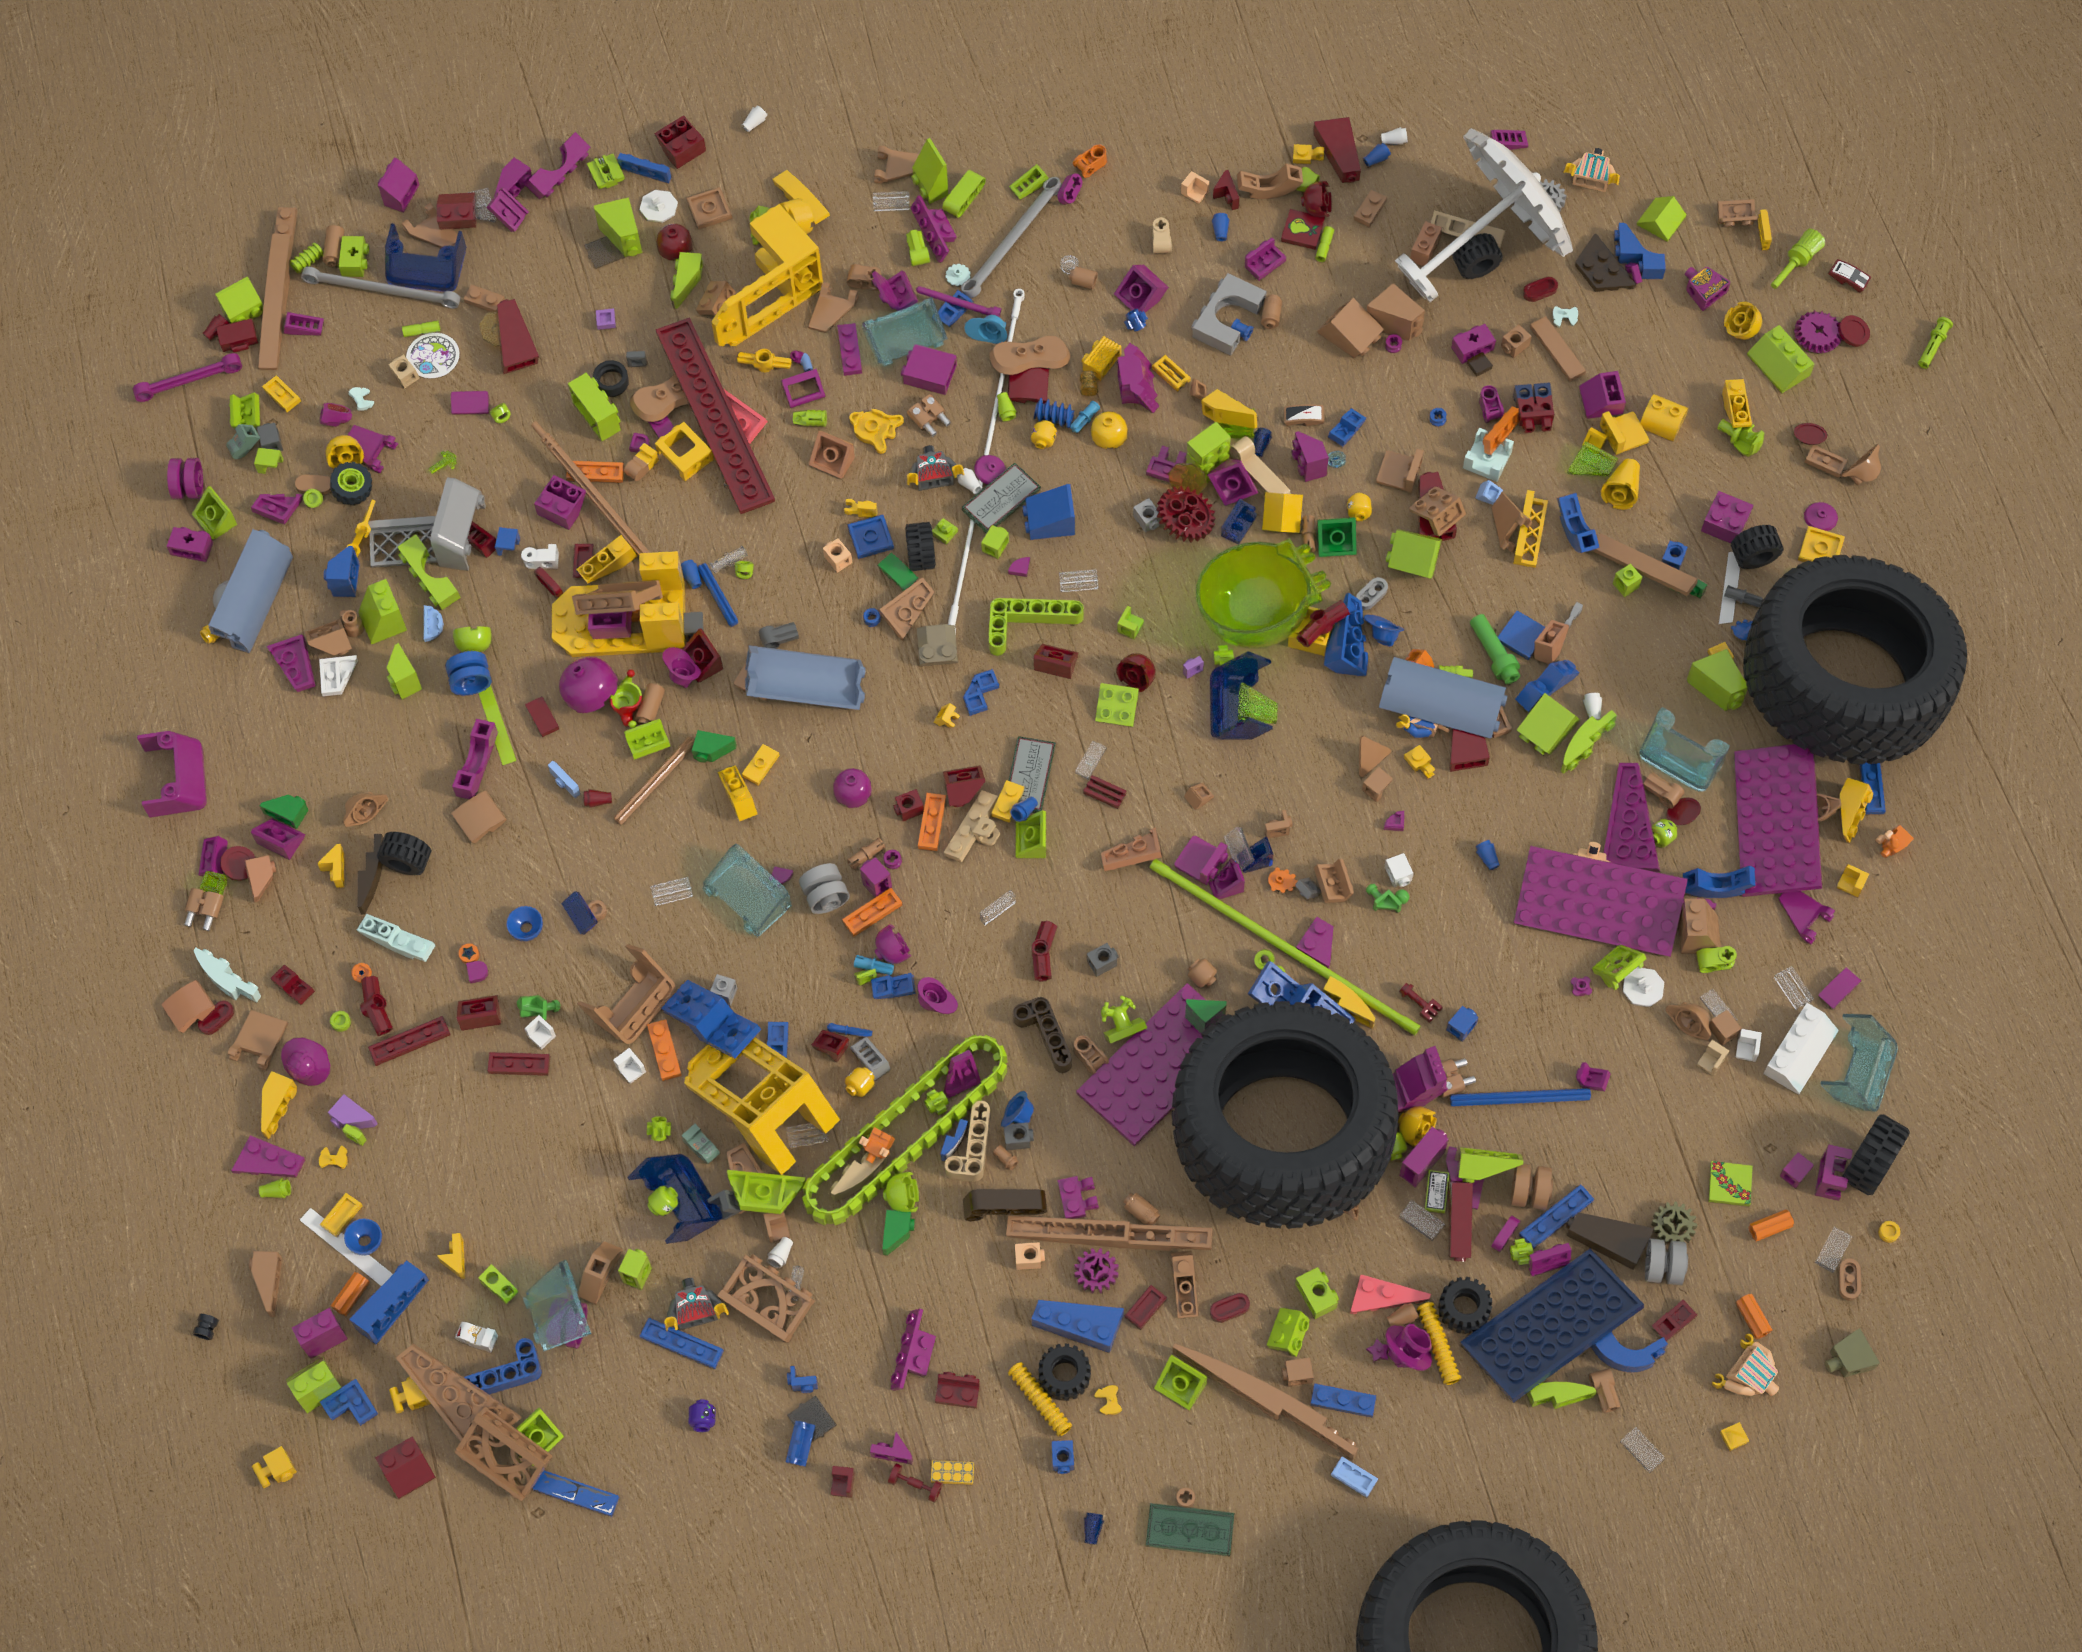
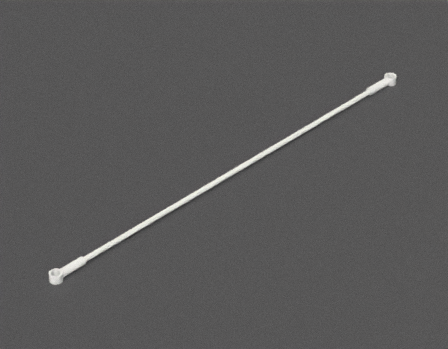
[948,289,1025,635]

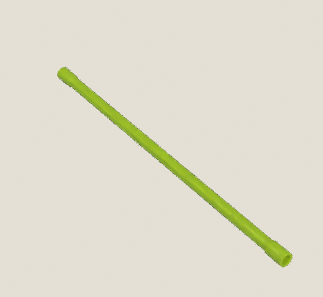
[1149,859,1421,1036]

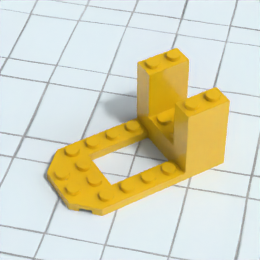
[711,204,823,346]
[552,551,686,657]
[684,1034,840,1175]

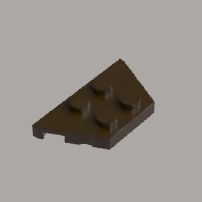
[1575,234,1636,292]

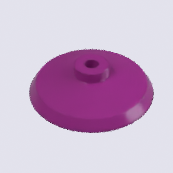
[974,455,1007,485]
[1804,502,1838,531]

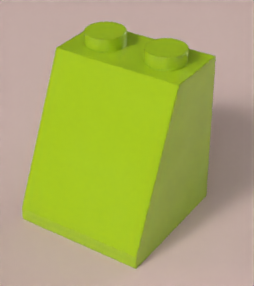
[594,197,642,257]
[1386,529,1442,579]
[358,579,407,644]
[1687,649,1747,711]
[1517,693,1581,755]
[286,1356,342,1413]

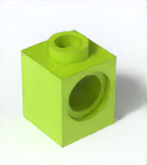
[981,525,1009,559]
[1613,563,1642,597]

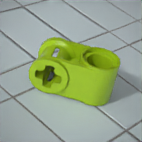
[1696,946,1737,973]

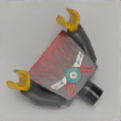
[907,445,965,491]
[664,1278,729,1331]

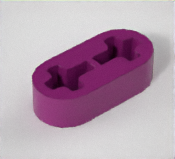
[1057,173,1082,205]
[1491,1215,1520,1252]

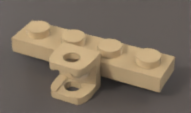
[944,790,1000,862]

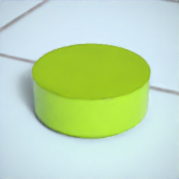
[303,489,323,508]
[330,1011,351,1032]

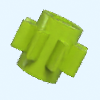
[1213,645,1234,669]
[924,1089,949,1116]
[647,1116,671,1141]
[1510,1238,1533,1265]

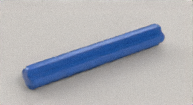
[698,563,738,627]

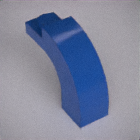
[1557,493,1600,553]
[1683,865,1756,898]
[1591,1332,1668,1372]

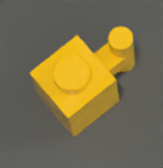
[389,1377,431,1413]
[252,1446,297,1488]

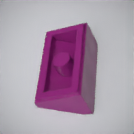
[451,391,490,415]
[199,836,228,877]

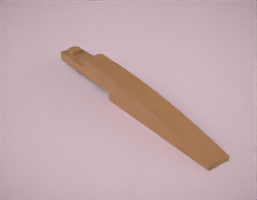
[258,207,297,370]
[1006,1216,1213,1251]
[1172,1344,1358,1461]

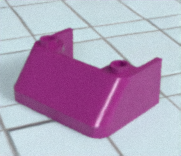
[137,731,207,818]

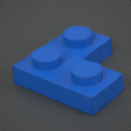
[320,1379,378,1426]

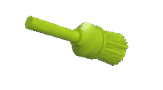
[1771,228,1825,289]

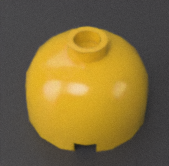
[1724,302,1762,340]
[1091,411,1128,449]
[325,435,364,469]
[1398,1106,1437,1147]

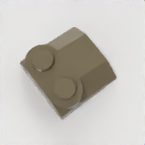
[917,624,958,666]

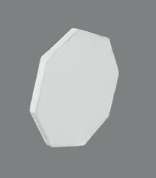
[640,190,678,223]
[1623,967,1664,1007]

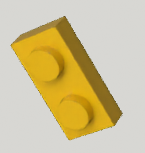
[262,375,301,412]
[992,780,1024,823]

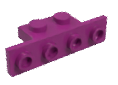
[911,196,957,262]
[890,1308,936,1391]

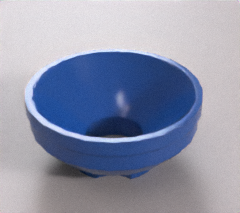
[507,906,543,941]
[344,1219,382,1256]

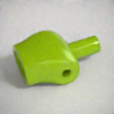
[1296,167,1320,192]

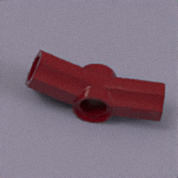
[1296,600,1350,647]
[1031,920,1058,982]
[360,976,393,1036]

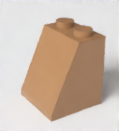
[1367,283,1425,341]
[1317,298,1384,358]
[1678,899,1721,954]

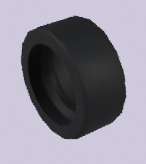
[593,360,629,397]

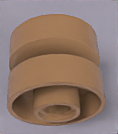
[1511,1164,1553,1210]

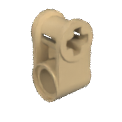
[1152,217,1172,254]

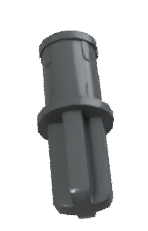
[1724,585,1763,607]

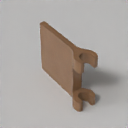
[227,1010,288,1071]

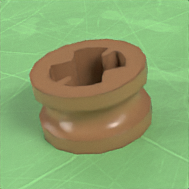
[1176,1488,1195,1509]

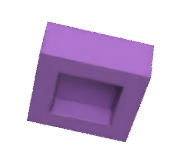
[596,309,616,330]
[1183,656,1204,679]

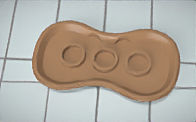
[989,336,1070,375]
[630,374,689,422]

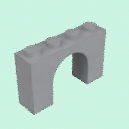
[1191,273,1267,356]

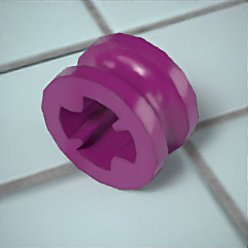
[1385,334,1402,353]
[883,849,902,869]

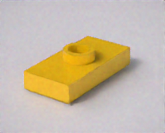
[742,744,780,786]

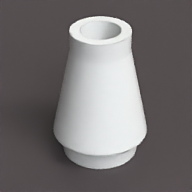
[742,106,767,132]
[1381,127,1408,145]
[957,468,982,494]
[1583,693,1602,721]
[767,1237,793,1269]

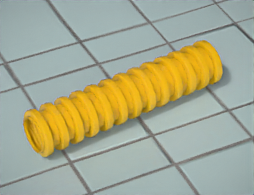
[1416,1302,1461,1385]
[1008,1362,1072,1437]

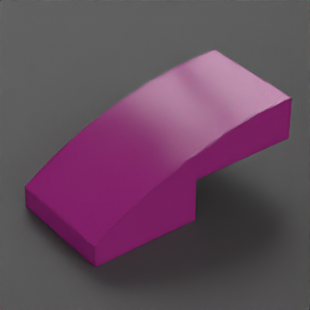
[1818,967,1861,1009]

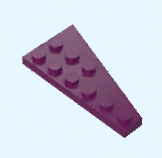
[1604,763,1660,872]

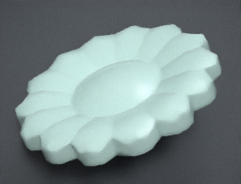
[946,264,971,287]

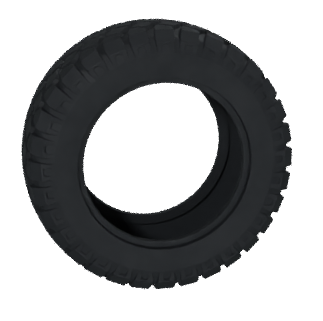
[1743,555,1967,764]
[1172,1001,1398,1229]
[1356,1520,1598,1652]

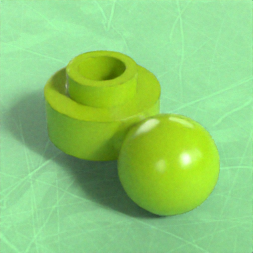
[1254,949,1286,973]

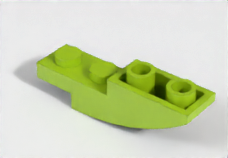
[1561,710,1617,774]

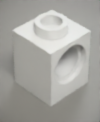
[1385,853,1413,887]

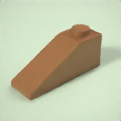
[249,1251,282,1317]

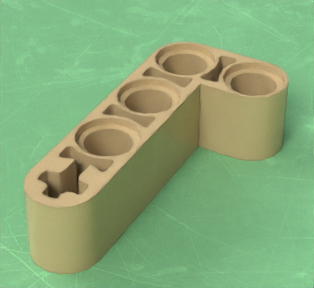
[1229,436,1291,498]
[945,1101,991,1182]

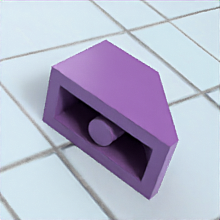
[328,1094,378,1129]

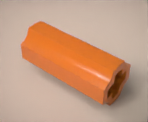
[1748,1209,1794,1242]
[331,1272,370,1316]
[1736,1294,1772,1339]

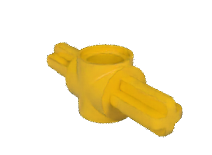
[737,349,792,373]

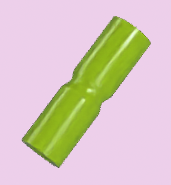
[1315,226,1334,262]
[402,320,441,337]

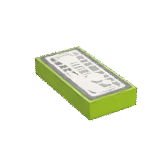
[1424,1170,1449,1214]

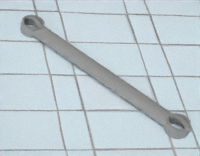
[961,177,1062,298]
[301,267,461,309]

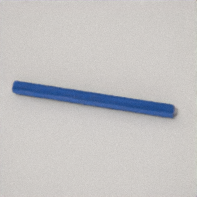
[1450,1088,1591,1106]

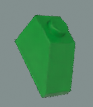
[692,730,737,763]
[260,795,309,829]
[882,1210,915,1256]

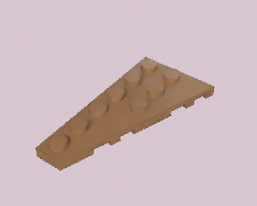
[396,1344,522,1451]

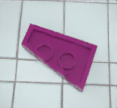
[231,1135,305,1178]

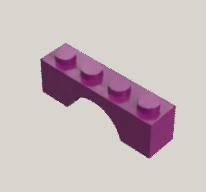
[524,132,591,200]
[452,719,498,799]

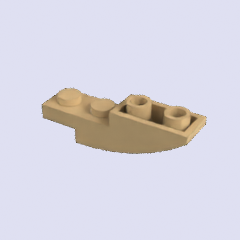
[1431,210,1506,248]
[830,1153,887,1201]

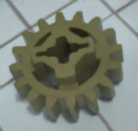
[1651,1202,1697,1245]

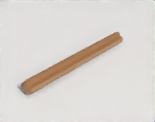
[614,737,695,825]

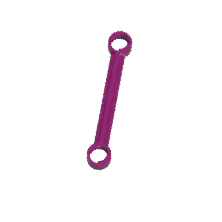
[132,353,242,402]

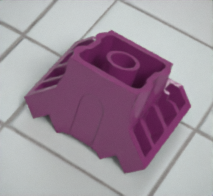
[1117,343,1159,413]
[1393,1046,1448,1113]

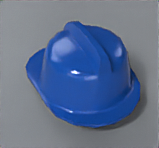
[1364,614,1405,647]
[1001,1091,1034,1127]

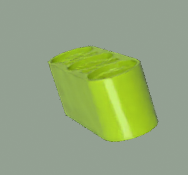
[942,170,986,218]

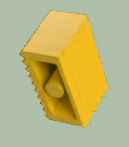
[1082,336,1121,380]

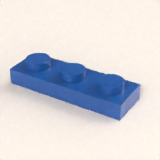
[617,153,671,184]
[1310,1383,1376,1418]

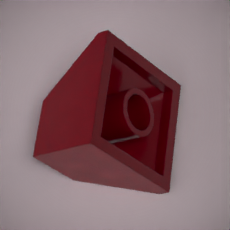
[943,765,985,807]

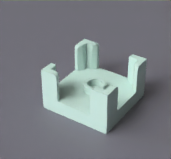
[1463,428,1514,482]

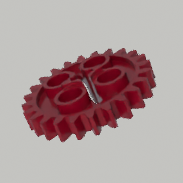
[1156,486,1216,543]

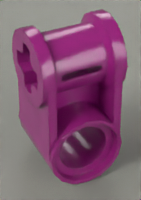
[1479,385,1504,423]

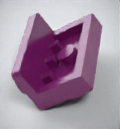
[1245,238,1286,281]

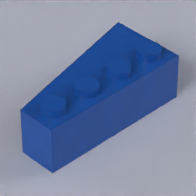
[349,1260,429,1345]
[1031,1300,1124,1353]

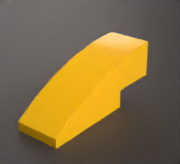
[1323,976,1375,1029]

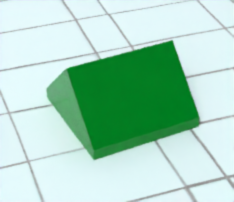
[1316,517,1357,557]
[1185,999,1227,1033]

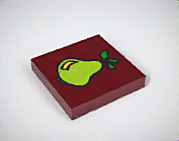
[1281,209,1325,250]

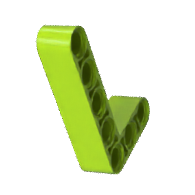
[989,598,1084,656]

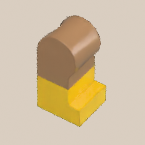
[624,443,659,481]

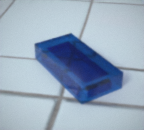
[561,891,598,935]

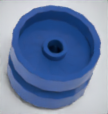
[445,651,492,696]

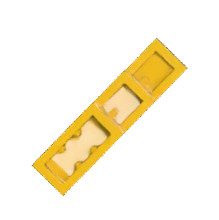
[772,170,830,225]

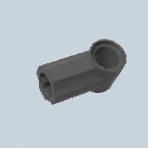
[758,622,799,649]

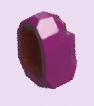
[319,403,352,427]

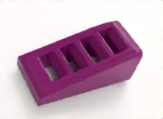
[1490,130,1528,150]
[284,312,324,336]

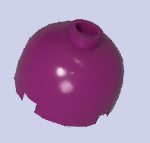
[833,768,872,808]
[874,924,912,964]

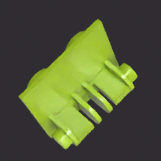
[1095,683,1139,727]

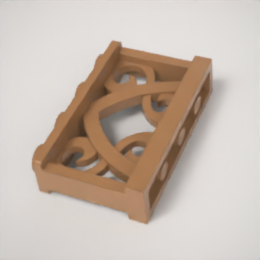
[572,580,663,615]
[718,1254,815,1343]
[454,1407,553,1501]

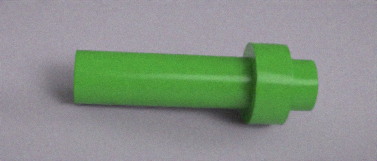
[1470,614,1520,684]

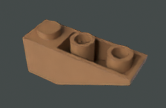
[1171,1251,1198,1318]

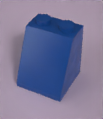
[1022,484,1075,540]

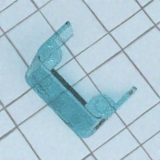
[1820,1014,1898,1112]

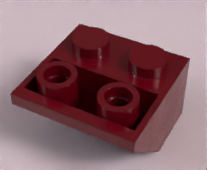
[654,115,706,169]

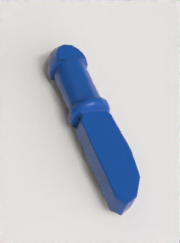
[827,1023,873,1037]

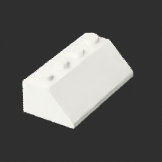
[1764,1003,1839,1095]

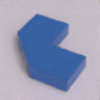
[963,669,999,716]

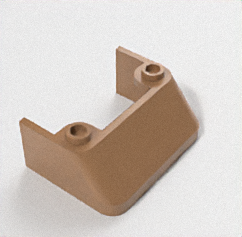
[577,944,675,1044]

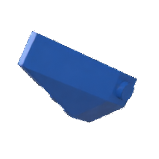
[1324,593,1368,676]

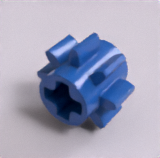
[1124,309,1148,332]

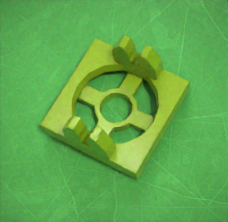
[1592,945,1647,990]

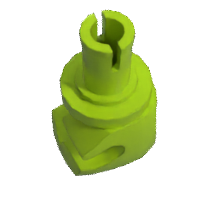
[1717,419,1765,457]

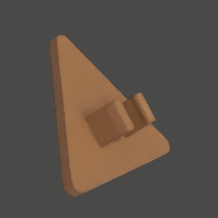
[1359,736,1391,777]

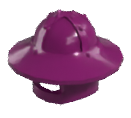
[281,1037,330,1086]
[1385,1324,1432,1371]

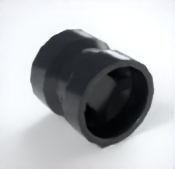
[192,1313,219,1340]

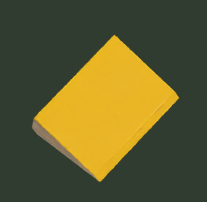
[1262,492,1303,533]

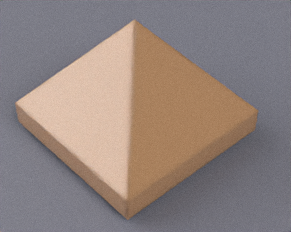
[1190,378,1206,400]

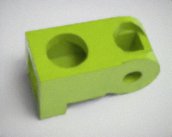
[478,1264,518,1304]

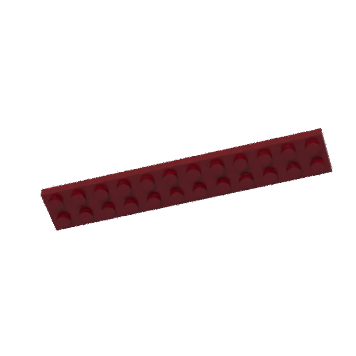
[655,317,775,515]

